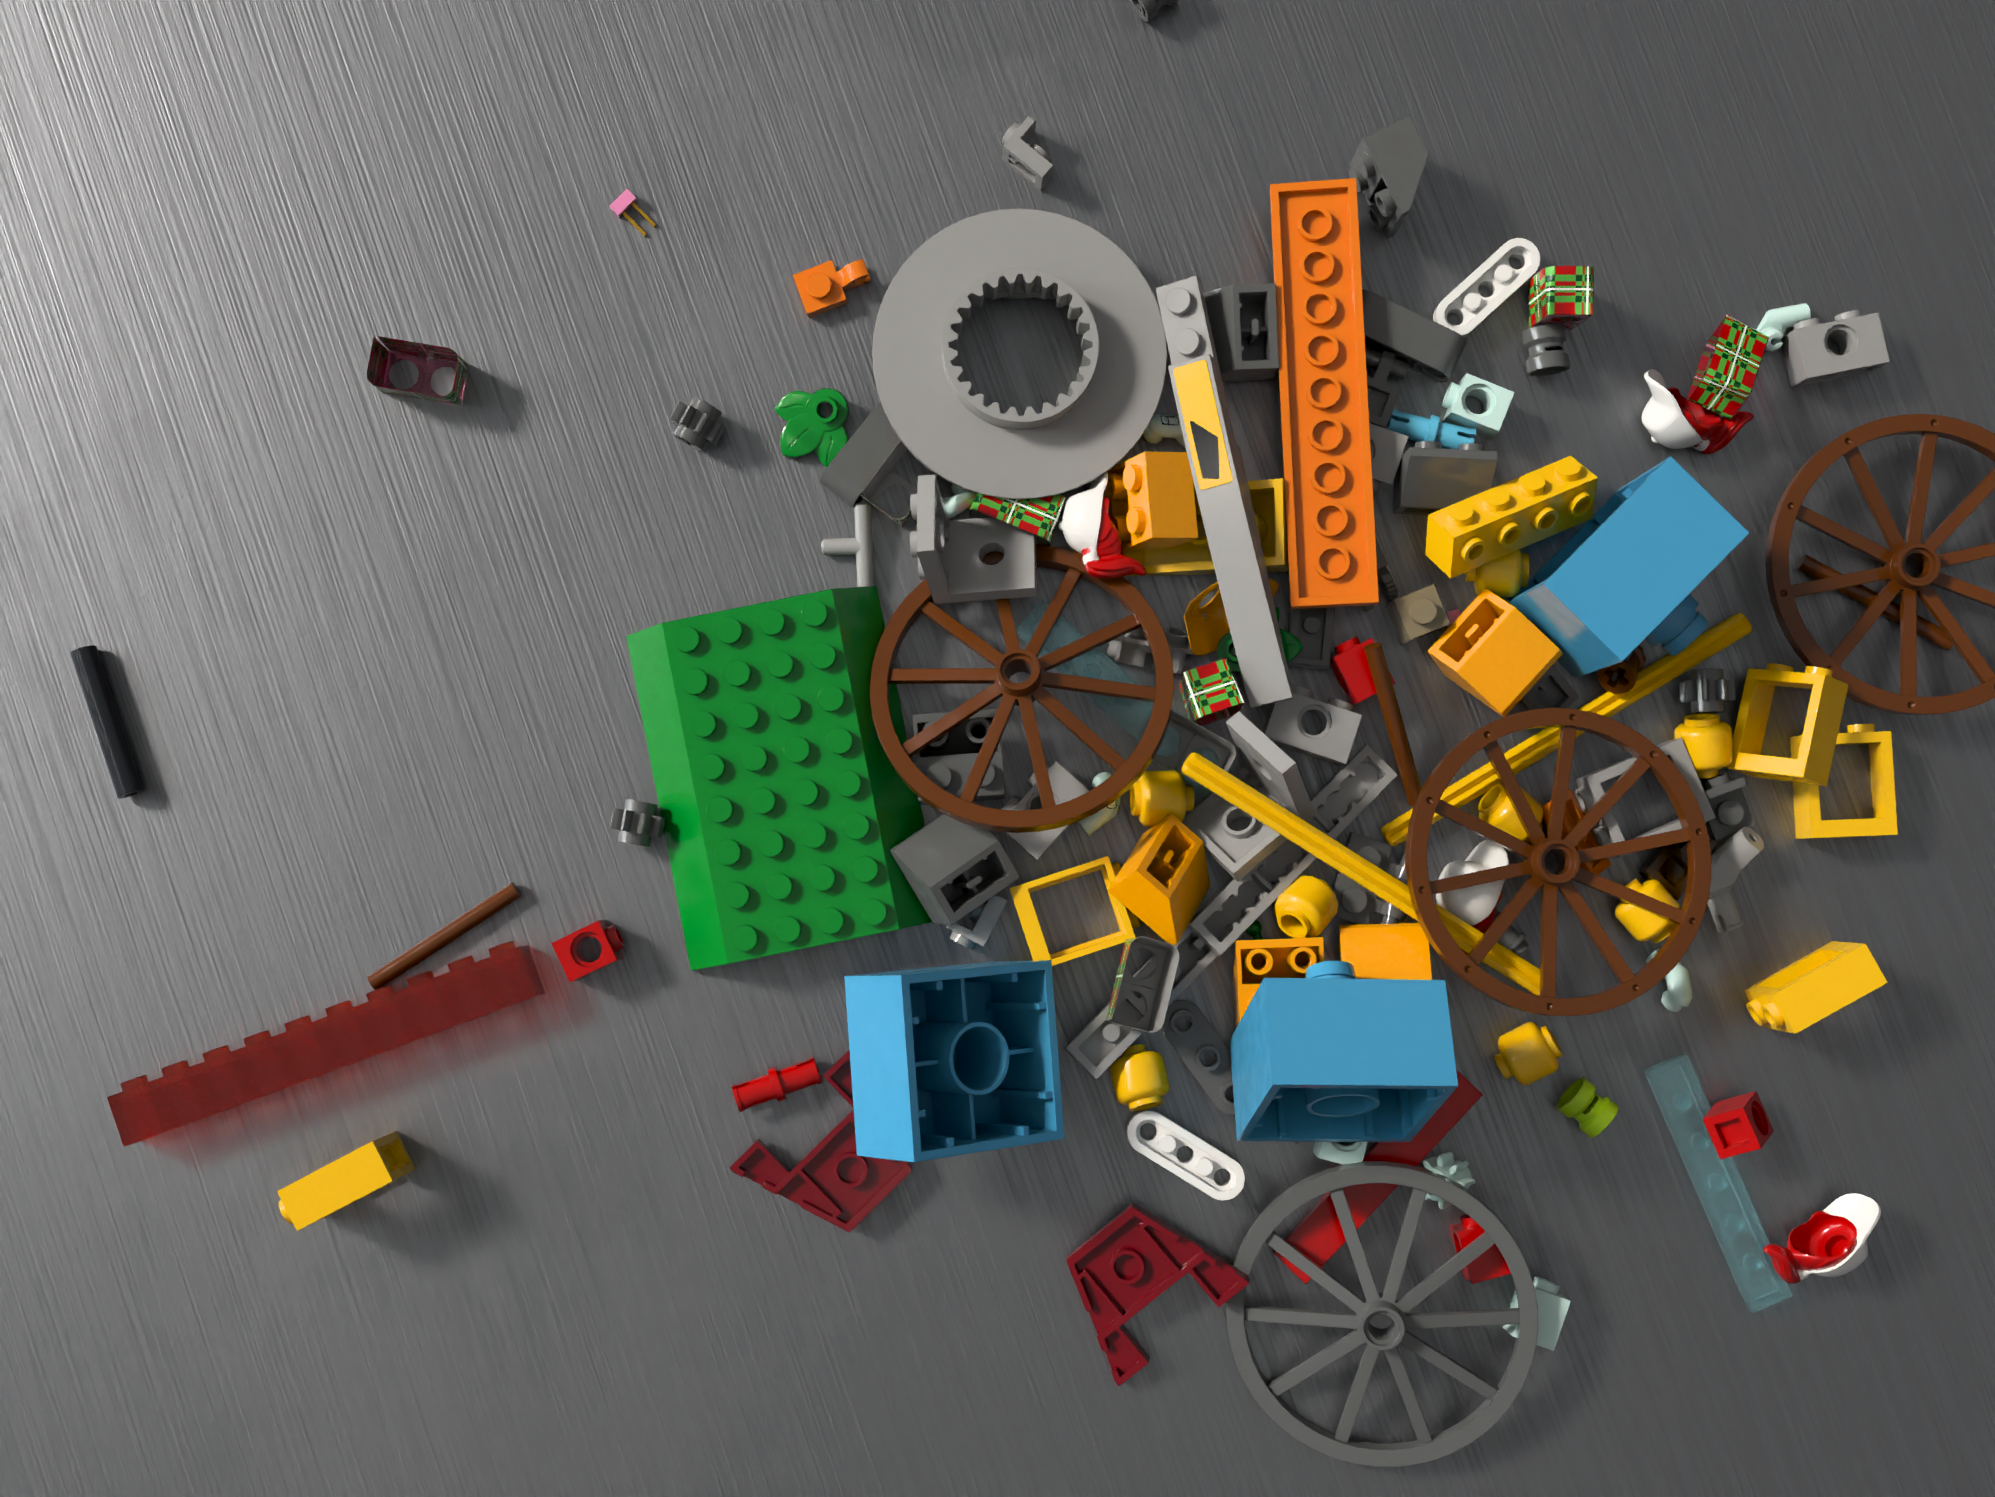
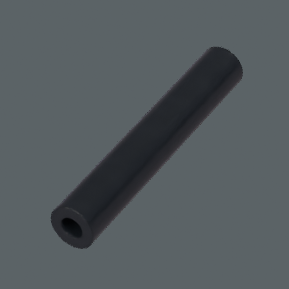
[70,645,144,799]

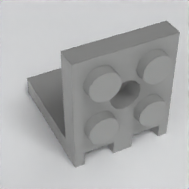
[910,474,1037,604]
[1182,711,1316,882]

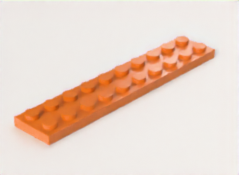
[1270,178,1379,610]

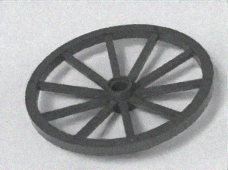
[1226,1161,1538,1467]

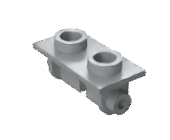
[1106,621,1194,675]

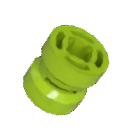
[1556,1076,1619,1138]

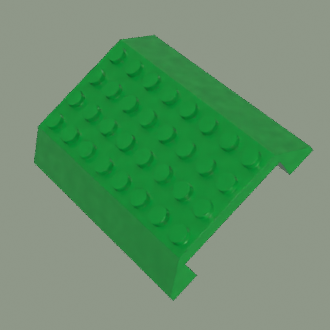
[626,586,932,971]

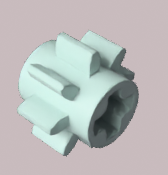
[1423,1152,1475,1210]

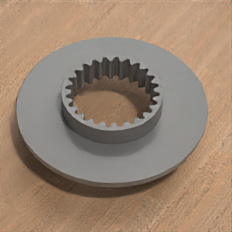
[872,208,1167,500]

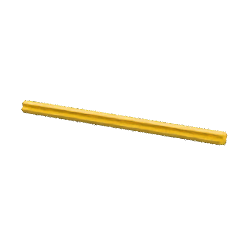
[1380,613,1752,847]
[1181,753,1540,996]

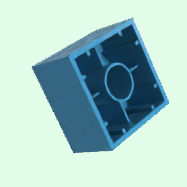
[1507,456,1749,678]
[844,960,1065,1162]
[1229,961,1458,1142]

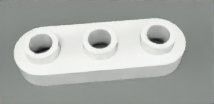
[1433,238,1540,337]
[1126,1109,1245,1201]

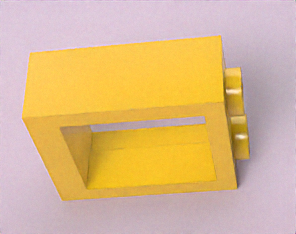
[1726,663,1848,786]
[1790,724,1898,839]
[1009,856,1140,966]
[1743,941,1888,1034]
[277,1131,415,1231]

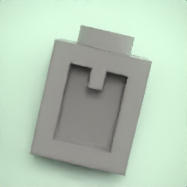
[1001,115,1053,191]
[945,894,1008,950]

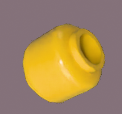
[1465,549,1529,598]
[1674,713,1733,778]
[1129,771,1194,827]
[1478,784,1544,843]
[1274,875,1338,938]
[1615,878,1681,944]
[1494,1021,1563,1086]
[1109,1044,1170,1112]

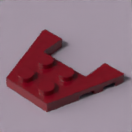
[729,1050,912,1233]
[1066,1202,1250,1386]

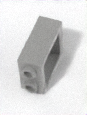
[1575,738,1716,858]

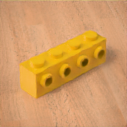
[1425,456,1598,579]

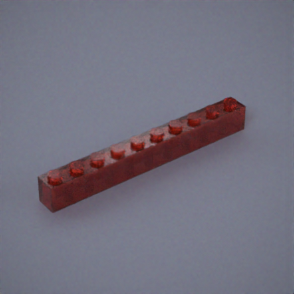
[107,941,545,1147]

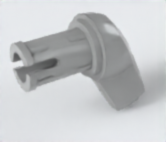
[1707,827,1764,933]

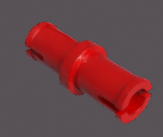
[731,1057,822,1112]

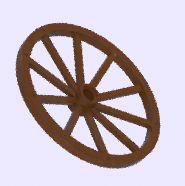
[1765,414,1995,716]
[870,544,1174,833]
[1405,708,1712,1016]

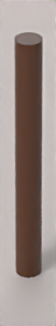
[1796,554,1953,651]
[1364,642,1422,806]
[367,882,522,991]

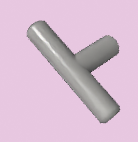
[821,503,874,587]

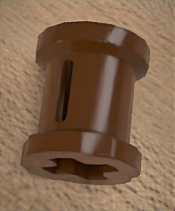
[1597,645,1646,694]

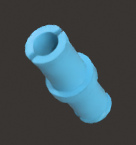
[1387,409,1477,449]

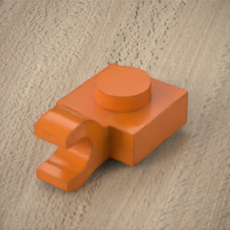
[793,259,871,318]

